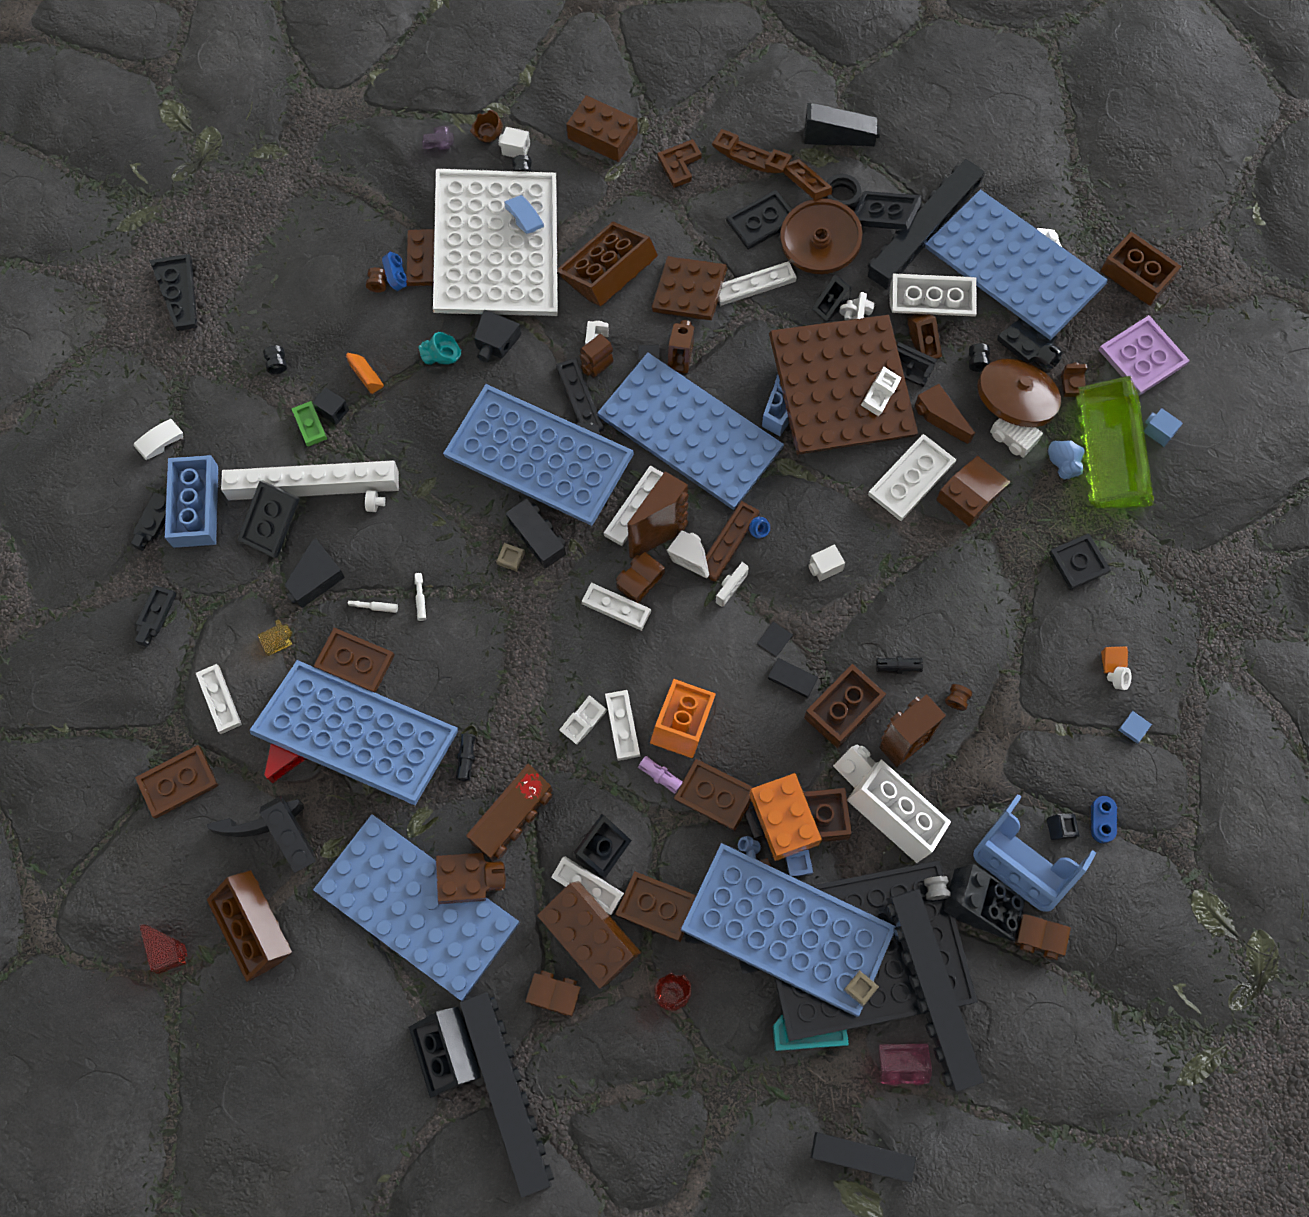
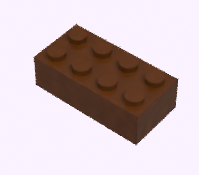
[879,694,946,768]
[537,881,641,989]

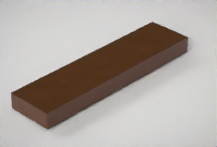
[706,501,760,582]

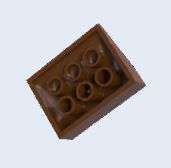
[557,221,658,306]
[627,471,689,559]

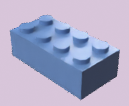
[165,455,218,548]

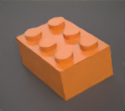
[750,773,822,861]

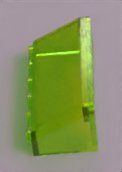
[1076,376,1154,508]

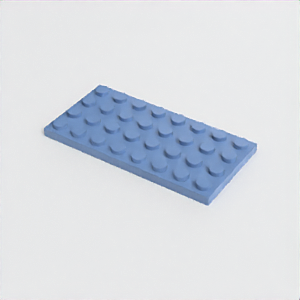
[925,189,1108,340]
[597,353,784,510]
[443,384,634,526]
[250,660,458,805]
[313,814,520,1001]
[680,843,896,1017]

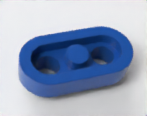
[382,252,407,291]
[1091,796,1117,844]

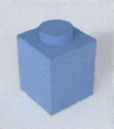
[1144,408,1183,447]

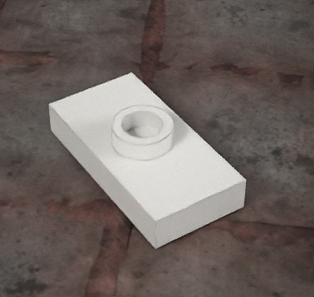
[716,562,749,607]

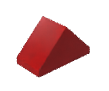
[264,743,307,783]

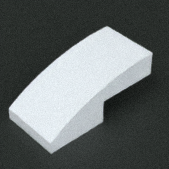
[861,367,901,416]
[134,419,183,460]
[560,696,608,744]

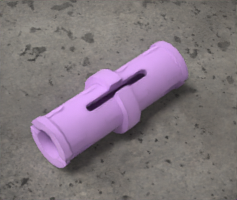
[638,756,683,794]

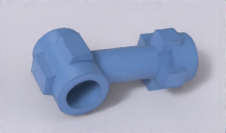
[738,836,761,859]

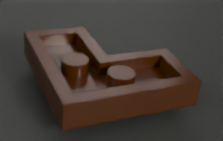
[657,139,701,188]

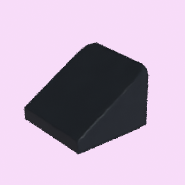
[1047,814,1080,840]

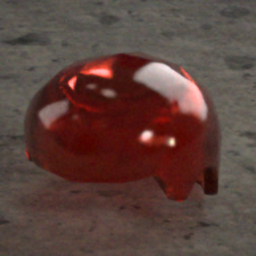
[654,973,691,1011]

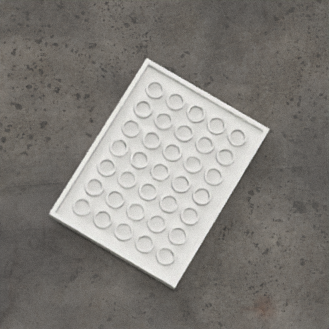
[433,169,558,316]

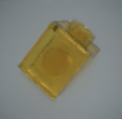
[258,619,293,656]

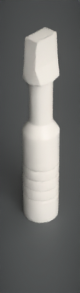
[415,573,426,621]
[348,601,398,613]

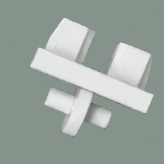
[840,292,874,320]

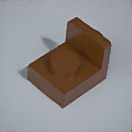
[1061,363,1087,397]

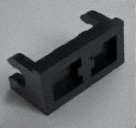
[897,342,937,387]

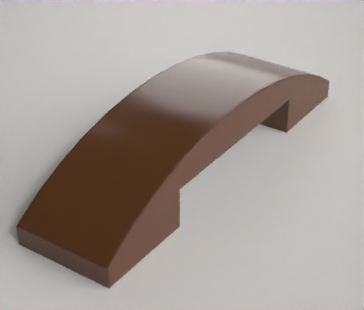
[712,129,792,173]

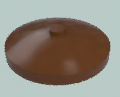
[781,198,862,274]
[977,359,1061,427]

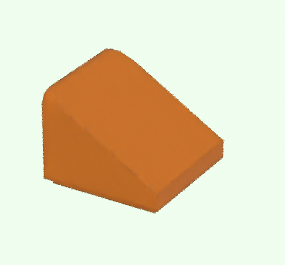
[1101,646,1128,673]

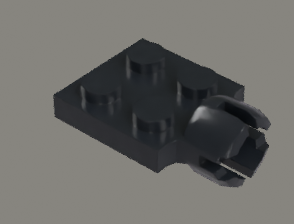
[997,318,1063,371]

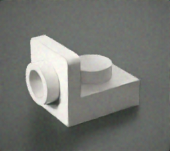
[585,321,609,345]

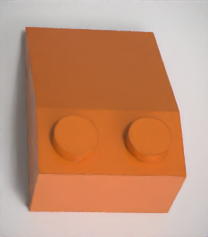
[650,679,716,758]

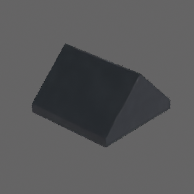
[574,814,632,878]

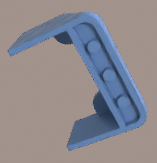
[974,794,1096,912]

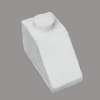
[667,531,709,578]

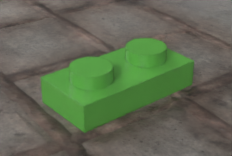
[292,401,327,447]

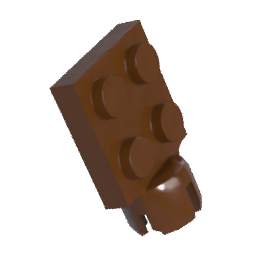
[436,853,506,904]

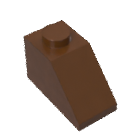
[907,314,942,359]

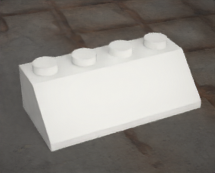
[890,274,976,316]
[847,760,951,863]

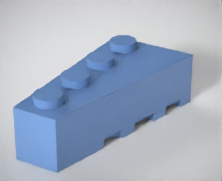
[762,375,790,437]

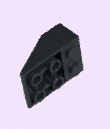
[943,864,1025,941]

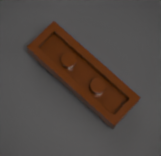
[783,159,832,200]

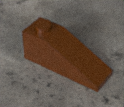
[915,384,975,444]

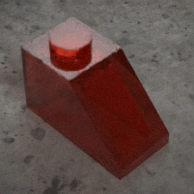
[140,924,187,974]

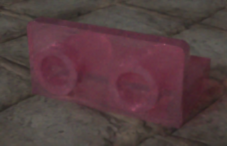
[878,1044,932,1086]

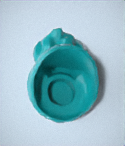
[418,332,461,364]

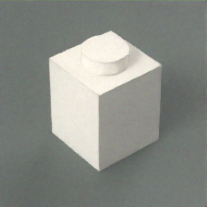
[499,127,530,157]
[809,545,845,581]

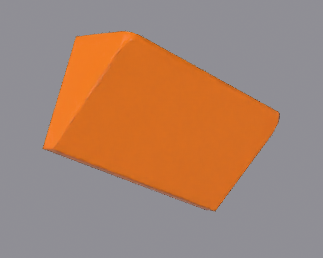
[346,353,384,394]

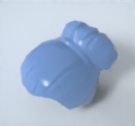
[1048,441,1085,479]

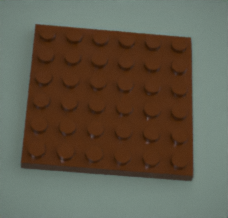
[769,315,918,455]

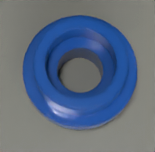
[749,516,770,538]

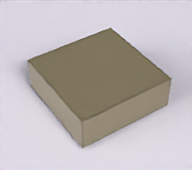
[496,543,525,571]
[844,970,879,1007]

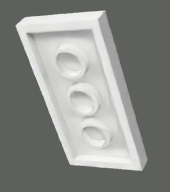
[868,434,956,521]

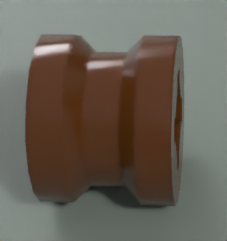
[366,267,387,292]
[945,684,973,711]

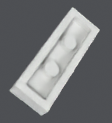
[582,583,651,631]
[196,664,242,734]
[605,690,640,761]
[551,857,624,915]

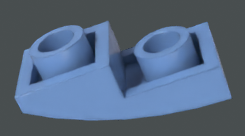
[504,195,544,234]

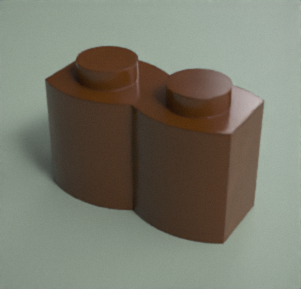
[580,333,614,378]
[616,552,665,603]
[1015,914,1071,960]
[525,971,581,1017]

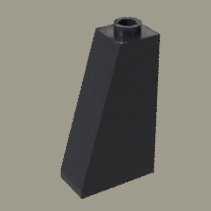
[804,103,880,146]

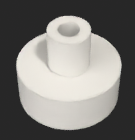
[365,490,385,512]
[1107,667,1131,690]

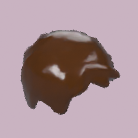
[470,110,503,143]

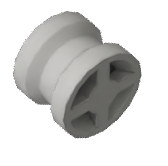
[924,876,950,900]

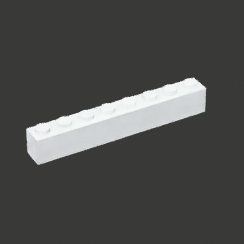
[221,461,399,500]

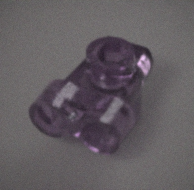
[422,126,454,150]

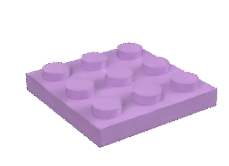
[1099,315,1190,396]

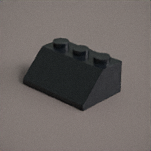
[409,1006,481,1098]

